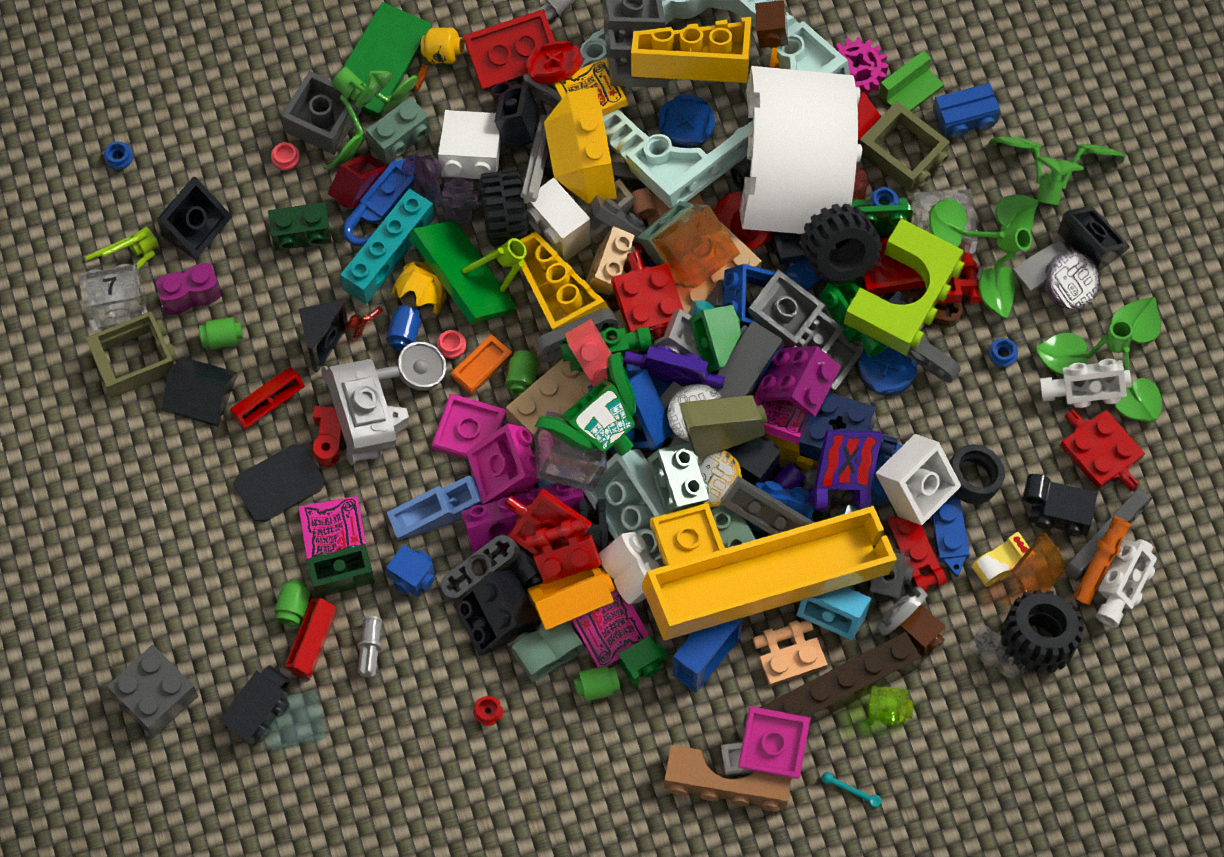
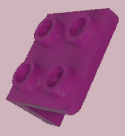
[756,346,841,417]

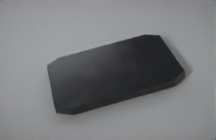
[233,444,326,522]

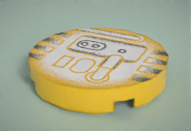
[699,450,742,508]

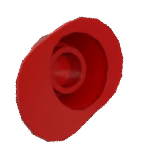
[714,193,772,250]

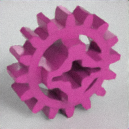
[835,37,888,96]

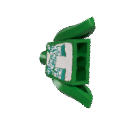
[534,352,636,456]

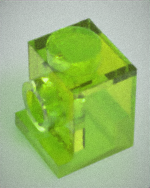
[867,686,914,725]

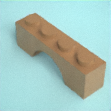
[664,745,792,812]

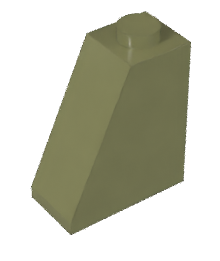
[679,395,768,459]

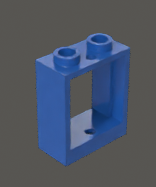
[723,264,798,329]
[588,369,674,450]
[672,618,743,693]

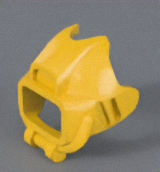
[391,261,447,315]

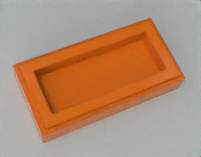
[450,334,513,395]

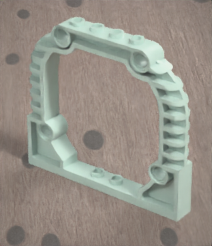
[580,0,850,209]

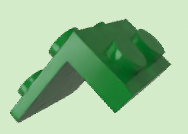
[851,198,913,237]

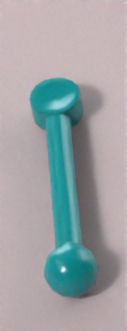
[821,772,882,808]

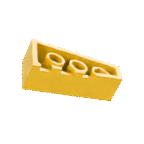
[631,17,751,83]
[520,231,609,330]

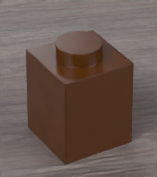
[755,0,788,48]
[896,605,946,657]

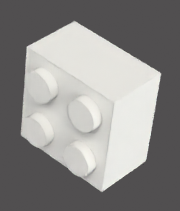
[526,178,591,262]
[875,434,961,525]

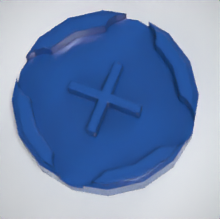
[658,94,715,148]
[858,347,918,396]

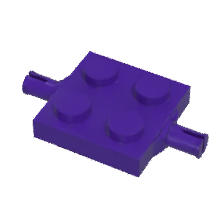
[623,346,725,389]

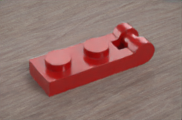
[885,515,947,592]

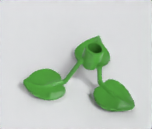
[323,67,418,170]
[988,137,1125,205]
[929,195,1039,318]
[1036,297,1162,422]

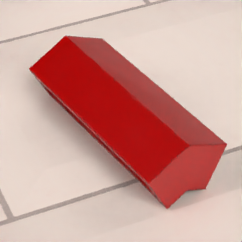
[230,366,305,429]
[284,598,337,680]

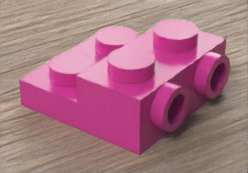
[466,424,541,505]

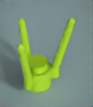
[85,227,158,285]
[462,238,527,292]

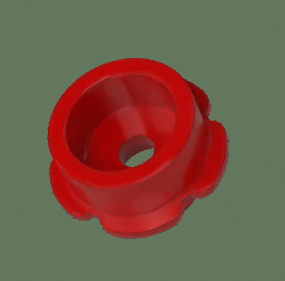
[473,696,503,726]

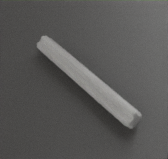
[520,113,550,204]

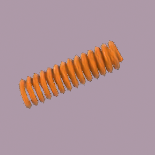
[413,64,429,92]

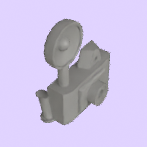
[321,342,447,465]

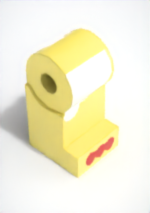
[971,532,1033,587]

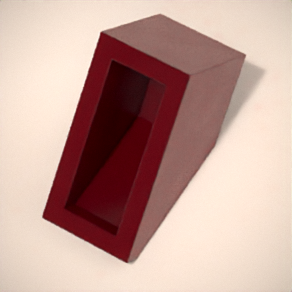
[328,153,388,209]

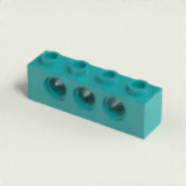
[340,188,435,305]

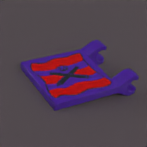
[808,430,882,510]

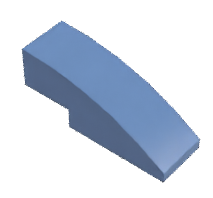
[387,475,483,540]

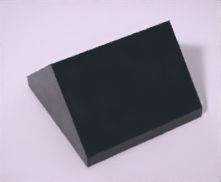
[157,177,233,259]
[1058,206,1130,274]
[299,300,349,373]
[162,357,238,426]

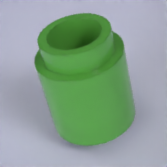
[199,317,243,350]
[505,350,539,396]
[274,579,311,627]
[574,665,620,702]

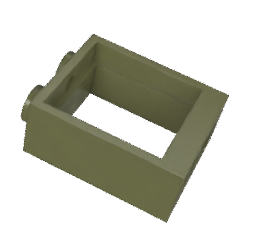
[859,101,950,193]
[86,311,178,398]

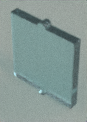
[269,690,326,751]

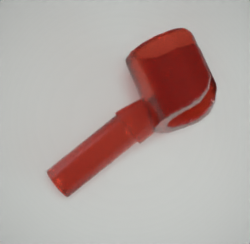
[345,306,383,338]

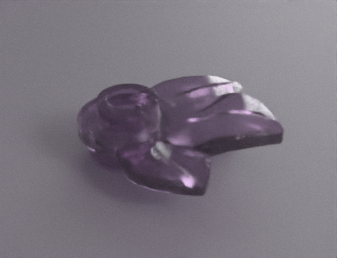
[402,154,442,206]

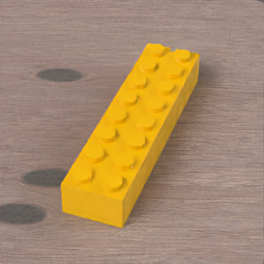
[642,506,897,641]

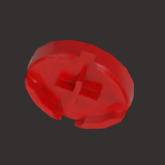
[526,41,583,84]

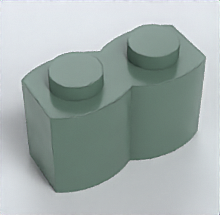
[512,621,583,682]

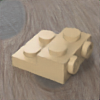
[586,226,635,295]

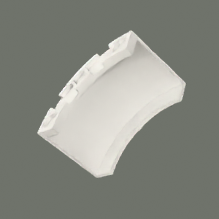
[739,66,862,234]

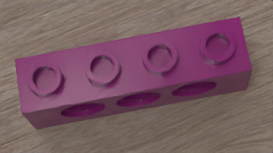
[461,478,589,554]

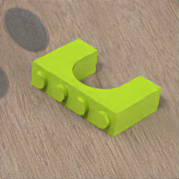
[844,218,965,356]

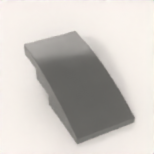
[603,0,669,88]
[747,269,863,393]

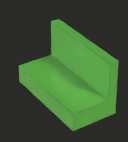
[879,50,944,112]

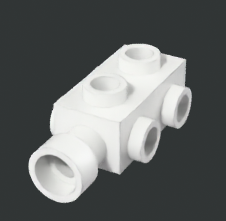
[1040,359,1132,408]
[1096,539,1157,627]

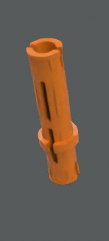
[1073,516,1132,605]

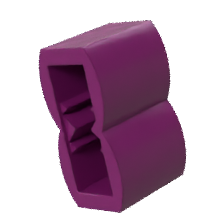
[155,264,221,315]

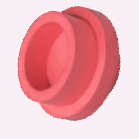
[271,142,300,170]
[437,330,466,359]

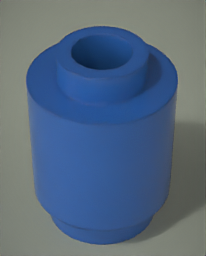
[386,305,421,351]

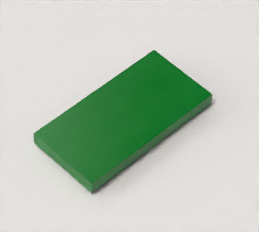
[342,2,433,118]
[408,219,517,324]

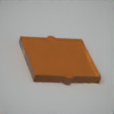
[1011,532,1068,594]

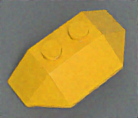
[544,87,617,205]

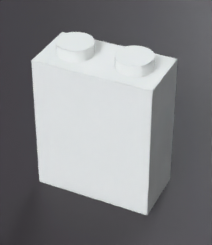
[438,110,502,179]

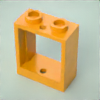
[527,567,615,630]

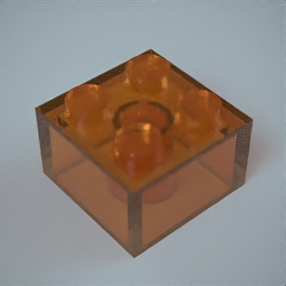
[651,205,741,288]

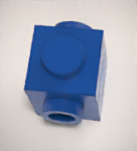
[386,544,435,597]

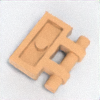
[752,620,828,687]

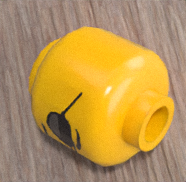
[421,27,465,64]

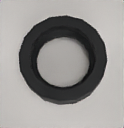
[949,444,1005,505]

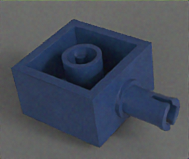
[799,392,898,461]

